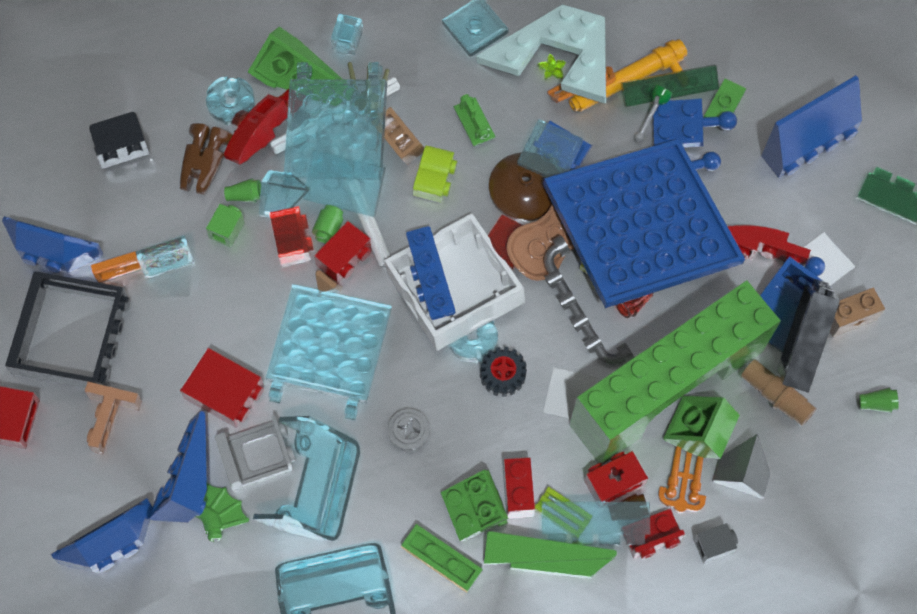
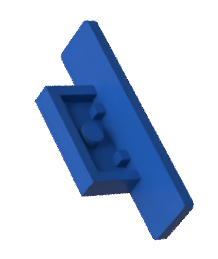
[406,226,456,320]

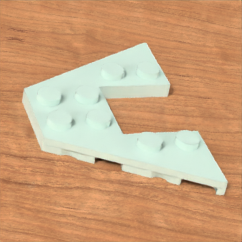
[476,4,606,104]

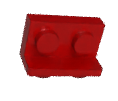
[621,508,685,559]

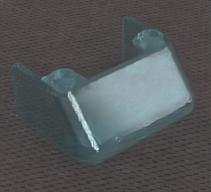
[253,416,360,541]
[275,543,396,614]

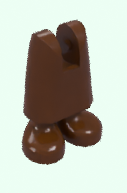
[180,123,233,196]

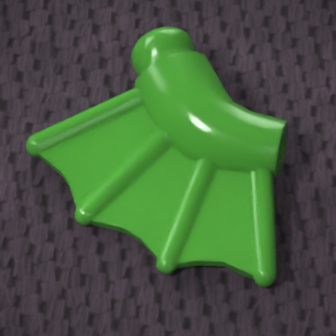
[196,481,249,542]

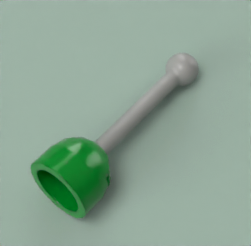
[634,85,673,142]

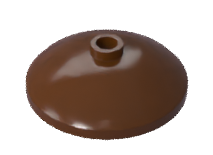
[489,152,560,221]

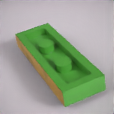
[401,524,483,593]

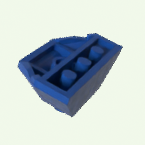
[2,216,103,273]
[51,498,153,573]

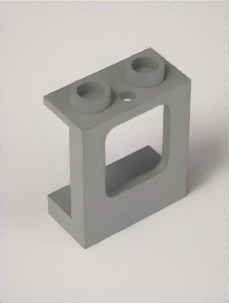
[215,415,296,491]

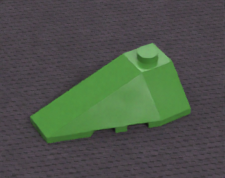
[248,27,352,107]

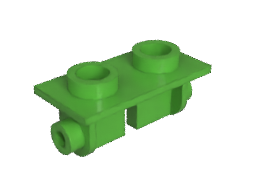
[453,94,496,147]

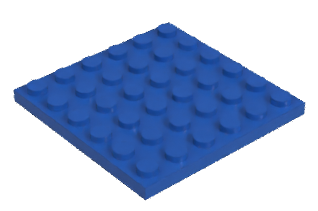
[543,139,745,308]

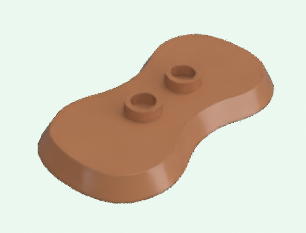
[507,203,575,281]

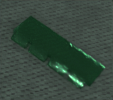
[857,167,917,225]

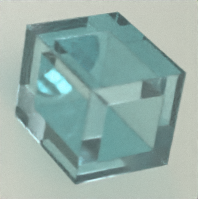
[331,14,363,55]

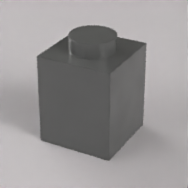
[693,523,738,564]

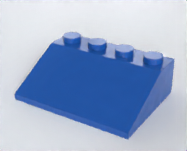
[761,75,862,178]

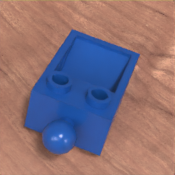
[760,257,832,353]

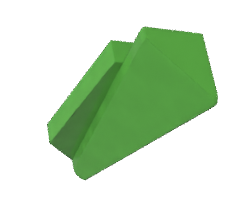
[484,531,617,579]

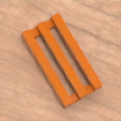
[91,250,146,283]

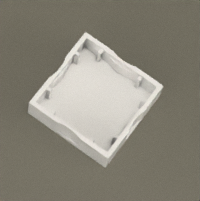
[384,213,525,351]

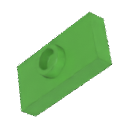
[704,79,746,128]

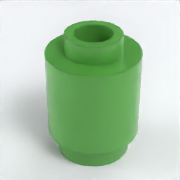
[312,205,344,244]

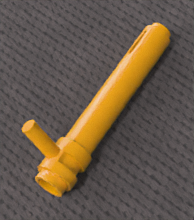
[568,39,690,112]

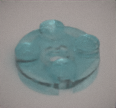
[206,77,255,126]
[448,321,498,363]

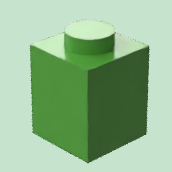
[206,204,245,248]

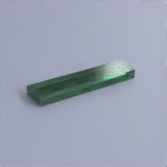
[621,64,719,107]

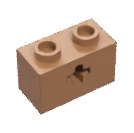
[372,107,424,166]
[830,287,885,338]

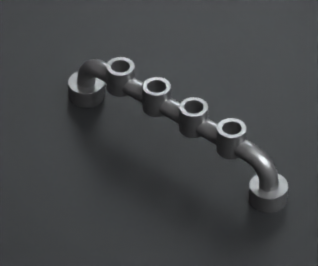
[544,235,635,364]

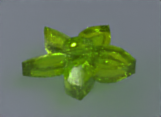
[537,54,566,80]

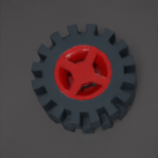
[480,346,527,397]

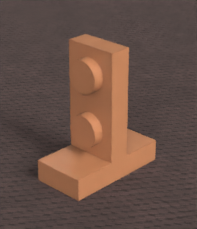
[85,382,142,455]

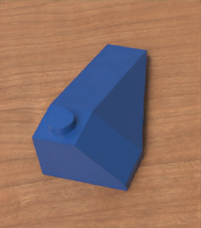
[149,411,207,523]

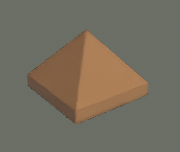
[315,270,343,294]

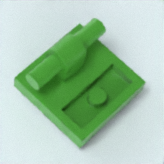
[440,470,508,541]

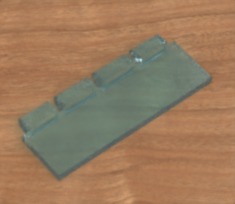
[542,502,650,545]

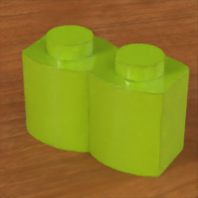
[413,145,458,203]

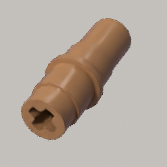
[741,359,817,426]

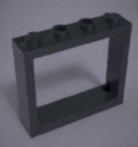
[5,271,129,388]
[777,279,840,393]

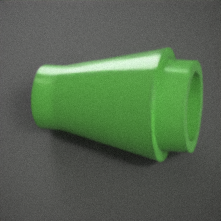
[224,178,263,203]
[859,387,899,413]

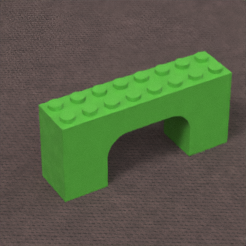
[569,280,781,465]

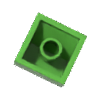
[663,396,740,459]

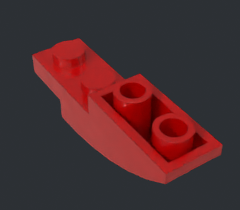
[224,89,307,165]
[727,225,811,266]

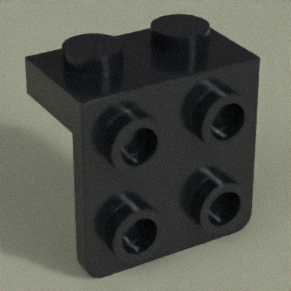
[89,112,150,169]

